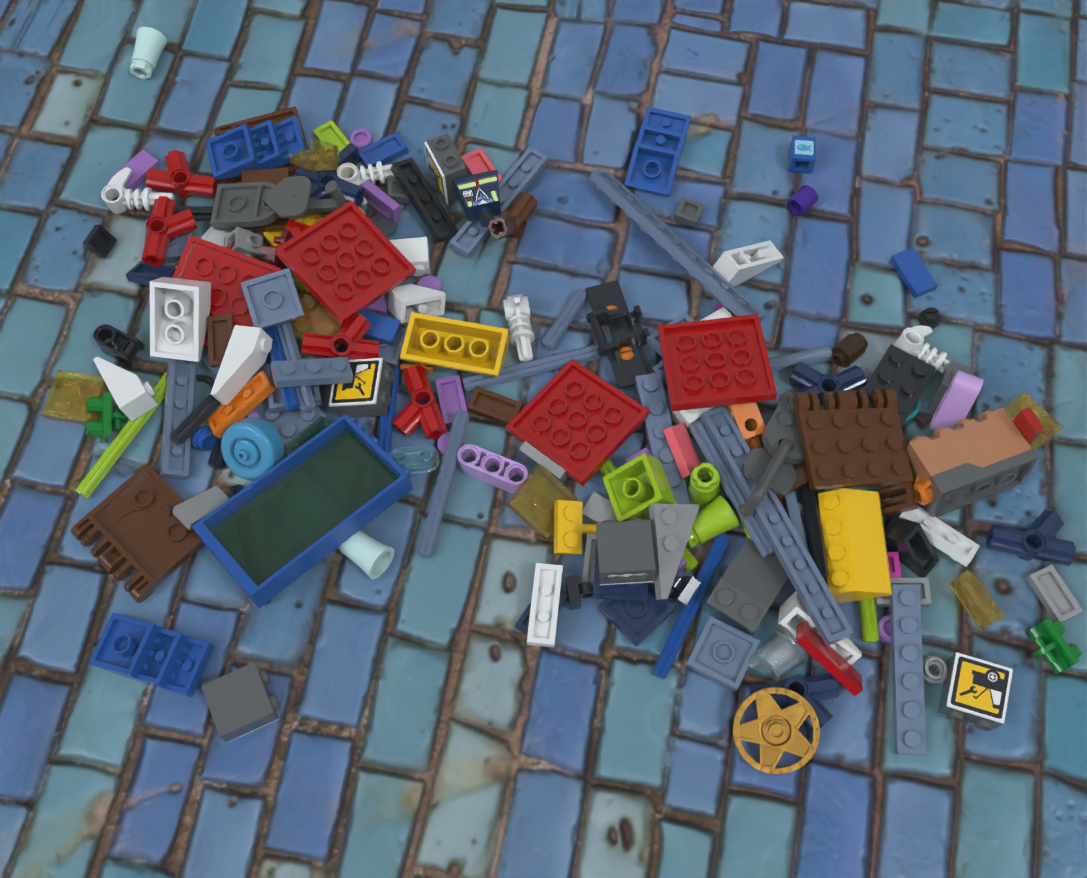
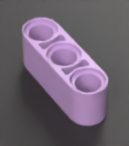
[929,370,984,431]
[457,444,529,494]

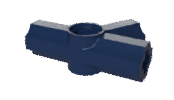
[295,165,365,206]
[789,362,867,405]
[986,509,1076,566]
[750,673,839,732]

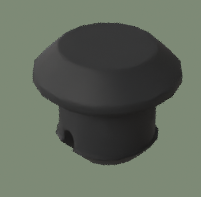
[918,307,940,329]

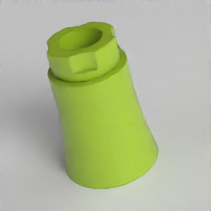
[687,463,722,510]
[686,495,739,549]

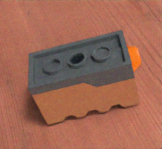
[907,408,1038,517]

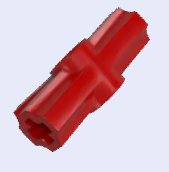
[146,150,220,198]
[142,196,198,267]
[301,314,380,360]
[391,365,448,440]

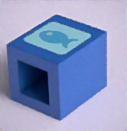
[788,136,816,174]

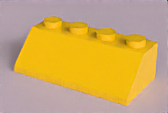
[400,312,510,377]
[818,488,893,604]

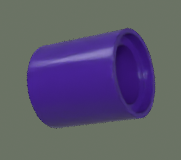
[787,185,818,216]

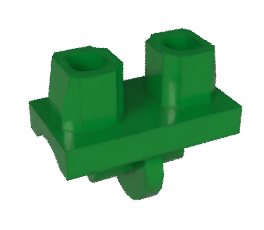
[86,392,129,443]
[1027,618,1082,675]

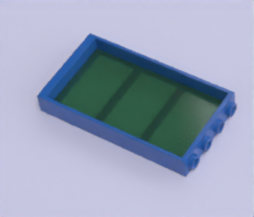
[192,414,413,608]

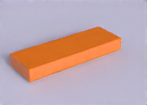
[206,370,276,439]

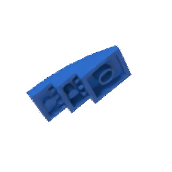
[624,106,691,197]
[205,115,309,180]
[88,613,215,698]

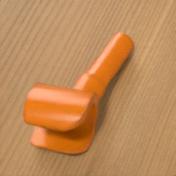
[400,363,434,375]

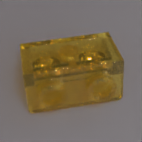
[290,139,339,171]
[949,570,1004,631]

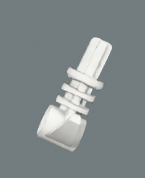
[337,161,395,206]
[101,167,174,214]
[503,294,535,362]
[894,325,949,374]

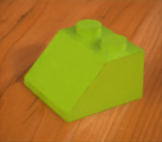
[602,453,677,522]

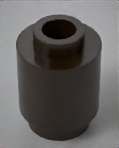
[831,333,868,368]

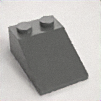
[706,538,788,636]

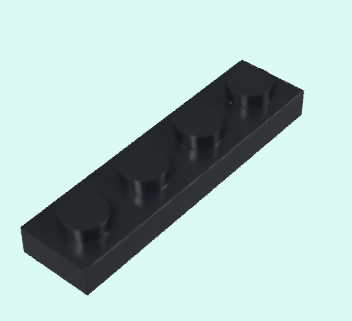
[391,158,458,243]

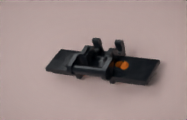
[586,280,651,389]

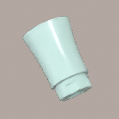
[129,27,167,80]
[337,530,395,579]

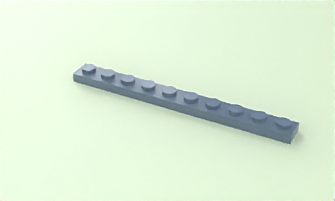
[589,170,765,323]
[700,406,854,646]

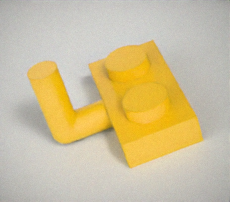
[554,500,601,555]

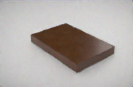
[241,167,290,233]

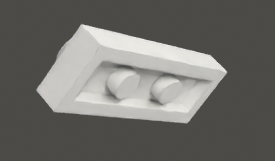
[899,505,980,567]
[527,563,563,648]

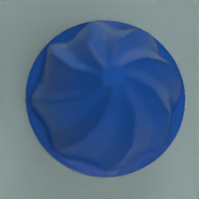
[190,426,217,451]

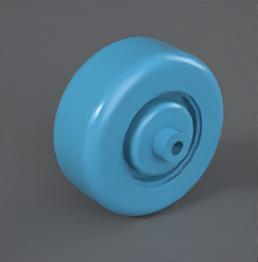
[221,417,284,481]

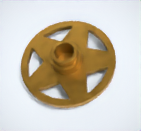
[733,687,820,774]

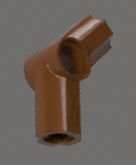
[488,191,537,239]

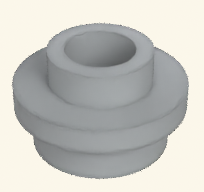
[923,656,948,684]

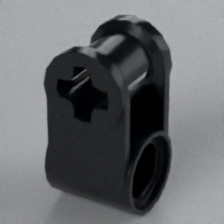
[93,324,145,367]

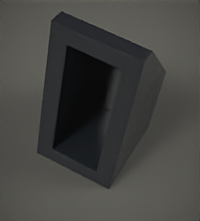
[884,516,939,578]

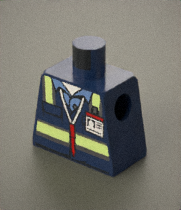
[453,170,501,227]

